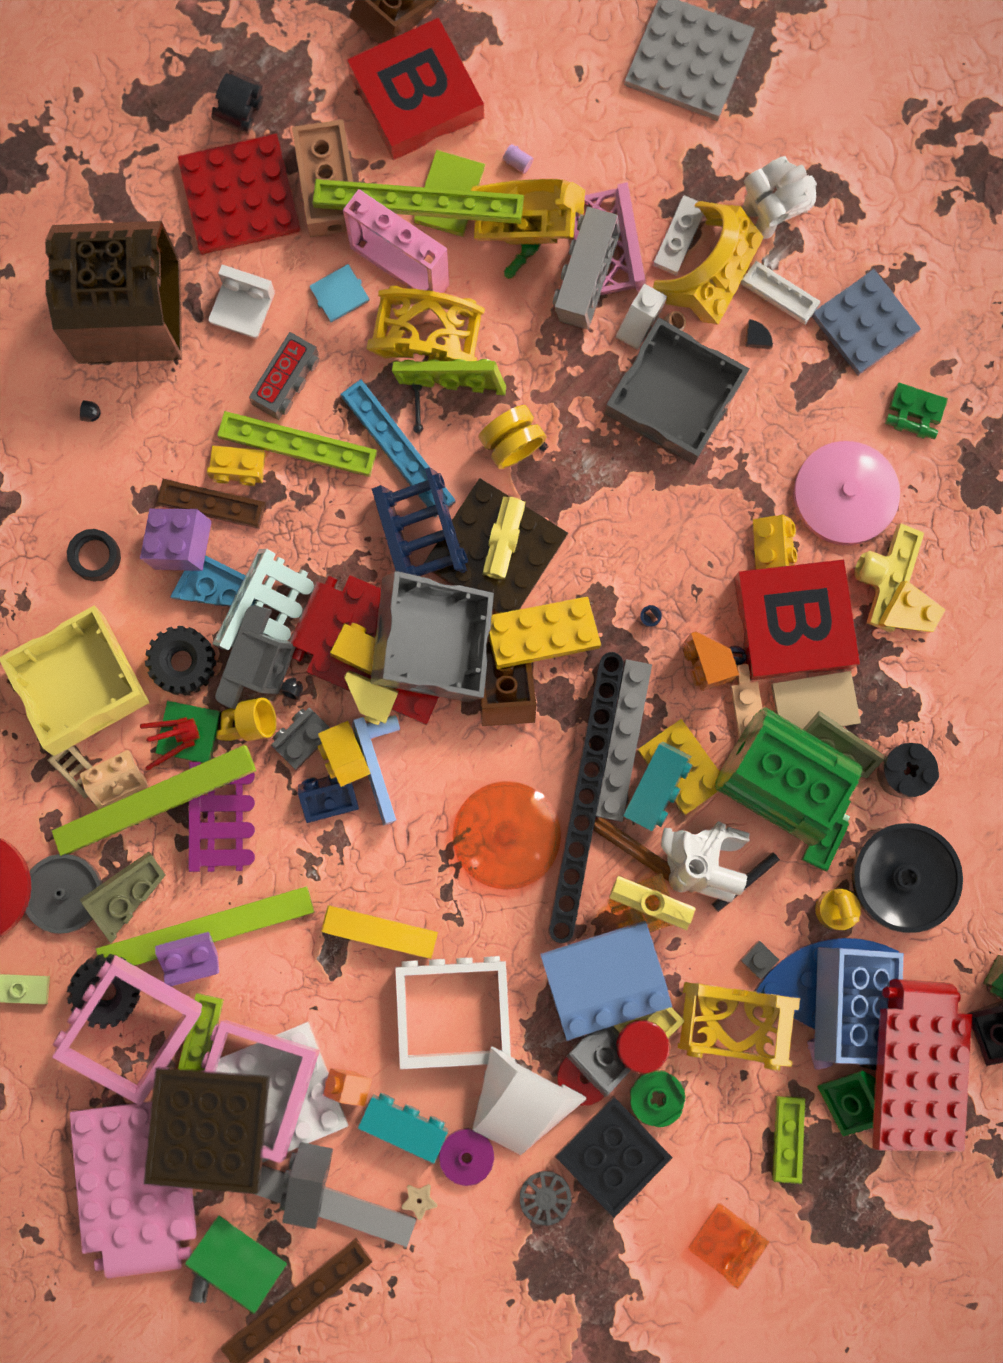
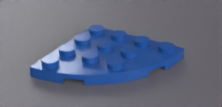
[754,938,899,1030]

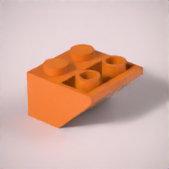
[682,631,739,691]

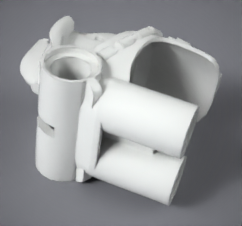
[742,156,817,239]
[661,821,750,903]

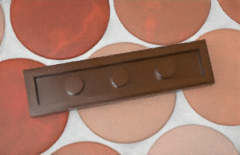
[156,479,266,529]

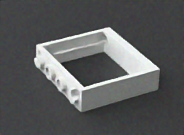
[396,956,511,1069]

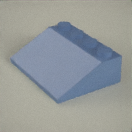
[540,921,672,1040]
[814,947,904,1064]

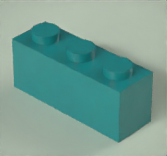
[623,742,693,831]
[358,1092,449,1164]

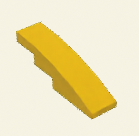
[321,905,438,959]

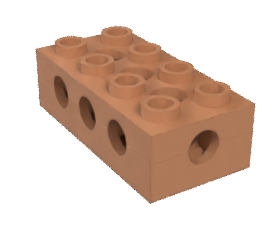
[292,119,353,237]

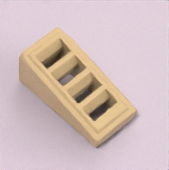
[48,746,93,799]

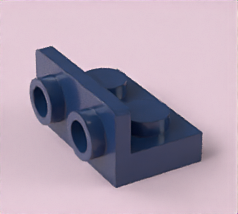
[298,775,359,823]

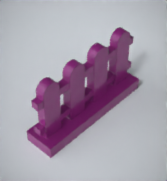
[189,762,255,872]

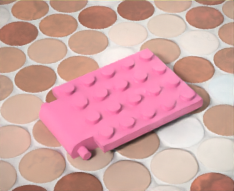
[70,1101,197,1278]

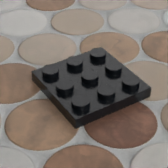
[555,1096,673,1218]

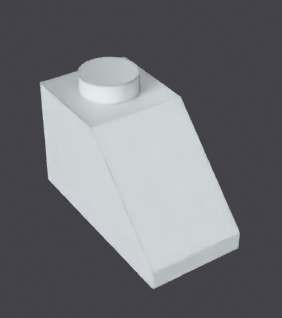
[616,283,667,350]

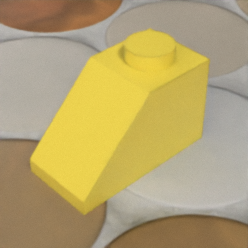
[345,671,399,725]

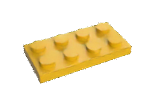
[488,597,601,669]

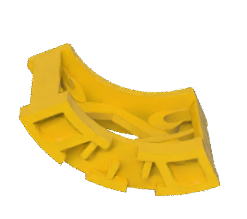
[366,286,485,361]
[677,982,800,1071]

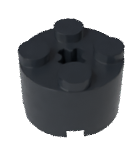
[212,69,263,133]
[877,743,939,799]

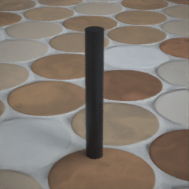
[711,852,780,912]

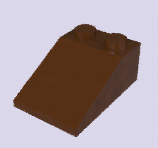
[349,0,439,44]
[479,642,537,727]

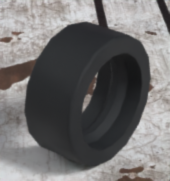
[67,529,121,582]

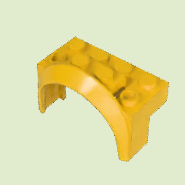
[653,201,763,325]

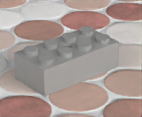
[552,206,621,330]

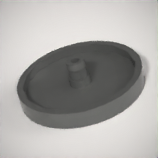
[25,854,102,934]

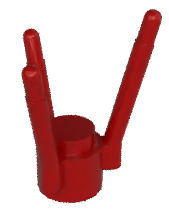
[140,717,200,771]

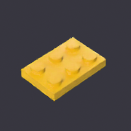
[637,719,720,815]

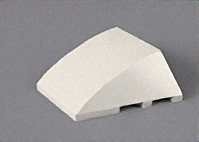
[473,1046,586,1155]

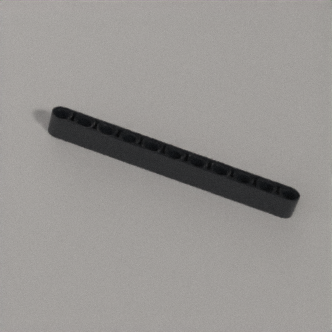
[548,652,624,943]

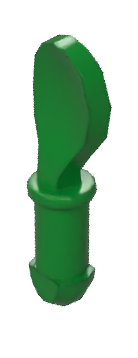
[504,244,540,279]

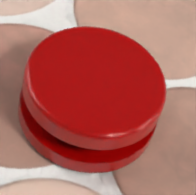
[616,1020,670,1073]

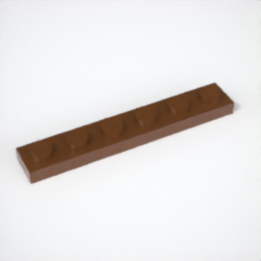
[220,1238,373,1363]

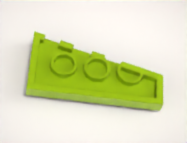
[392,359,506,396]

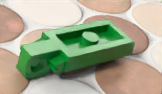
[801,800,851,872]

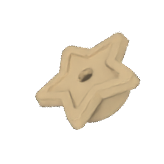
[401,1184,438,1220]

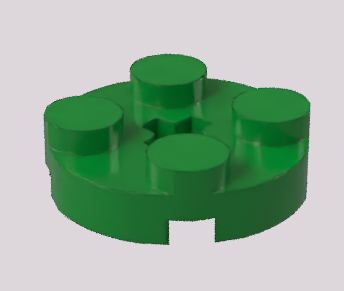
[630,1070,686,1127]

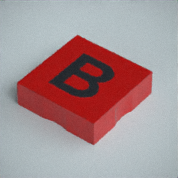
[347,17,484,161]
[734,559,860,681]

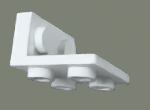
[209,264,275,339]

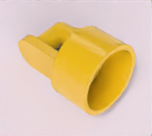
[216,698,276,741]
[815,889,861,930]

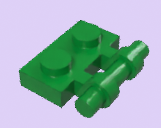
[885,382,948,440]

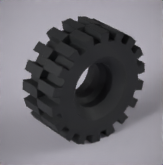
[145,626,217,696]
[67,954,141,1029]

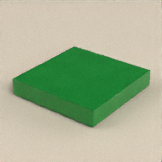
[156,701,221,763]

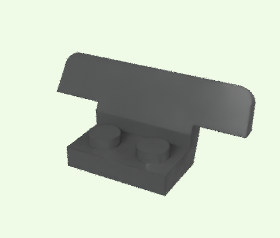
[216,605,295,709]

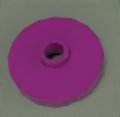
[439,1128,495,1186]

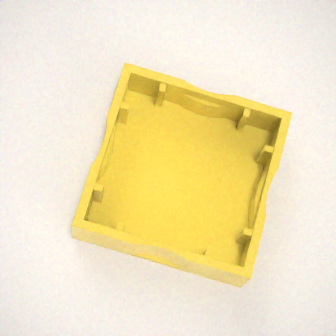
[0,605,150,756]

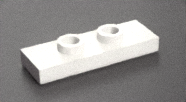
[653,195,703,275]
[741,261,821,325]

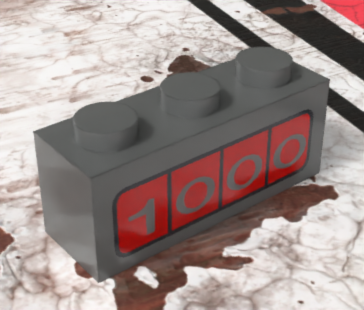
[249,332,320,420]

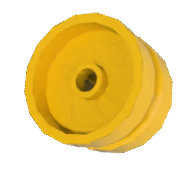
[478,405,547,469]

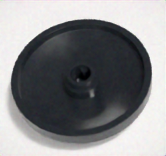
[852,823,963,933]

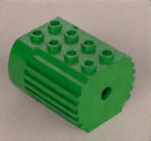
[715,707,862,846]

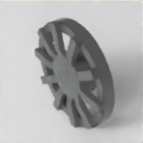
[519,1171,572,1226]

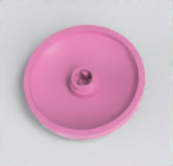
[793,441,900,545]

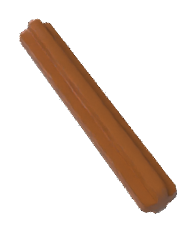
[593,817,671,881]

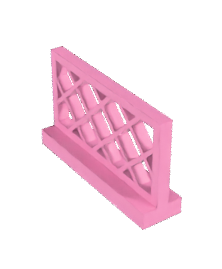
[574,182,646,295]

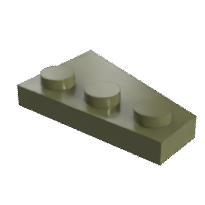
[803,711,884,778]
[79,852,166,944]

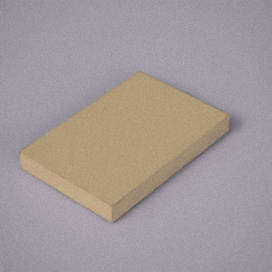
[771,671,861,729]

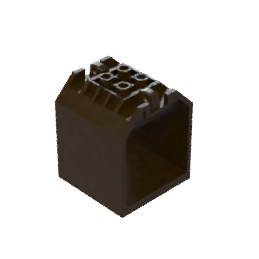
[45,221,182,364]

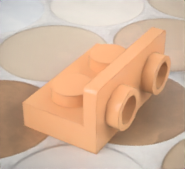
[80,750,148,809]

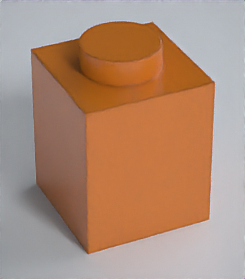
[323,1068,372,1106]

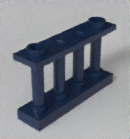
[372,467,468,576]

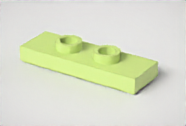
[0,974,50,1004]

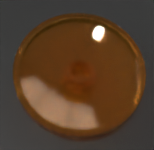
[453,781,561,890]

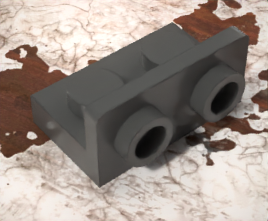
[271,707,330,770]

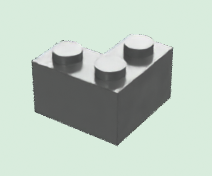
[279,1142,333,1229]

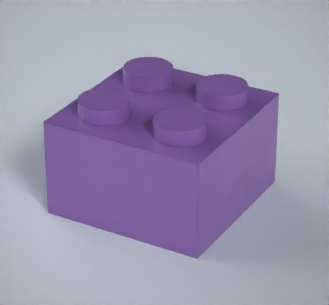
[140,508,212,571]

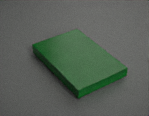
[184,1215,287,1315]

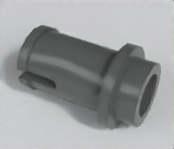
[189,1271,209,1303]

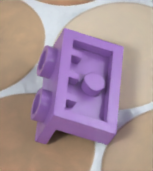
[155,932,220,986]

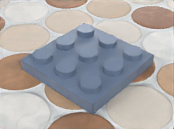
[812,269,921,375]

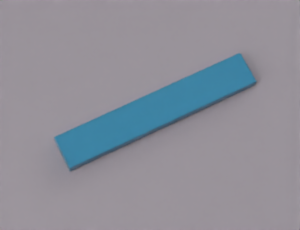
[340,379,456,517]

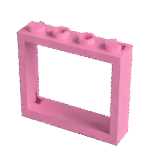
[343,189,449,293]
[52,955,202,1106]
[202,1020,320,1163]

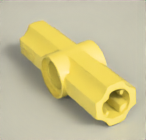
[483,496,525,580]
[609,876,695,930]

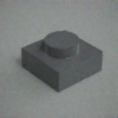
[740,940,780,979]

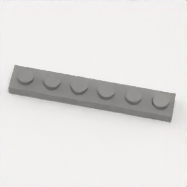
[596,659,652,822]

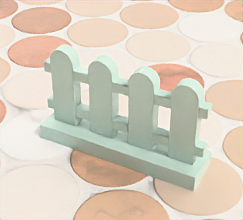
[212,549,314,650]

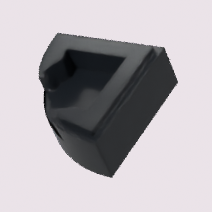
[746,319,773,349]

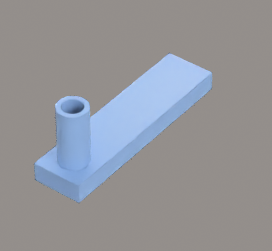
[351,715,400,826]

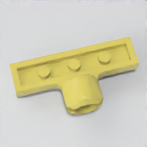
[854,523,924,632]

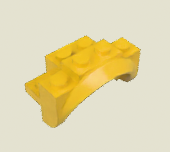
[470,179,585,245]

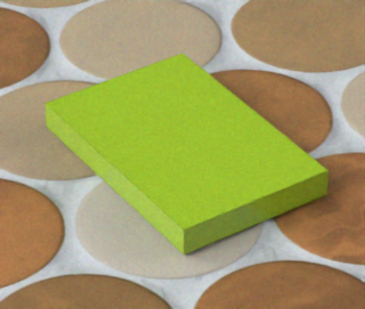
[414,150,485,237]

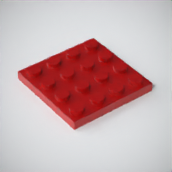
[177,133,301,255]

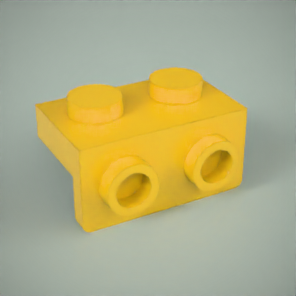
[753,515,797,569]

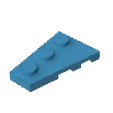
[170,555,264,607]

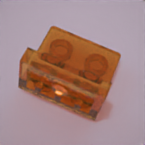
[688,1203,770,1290]

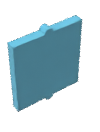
[309,264,370,323]

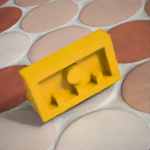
[206,446,266,486]

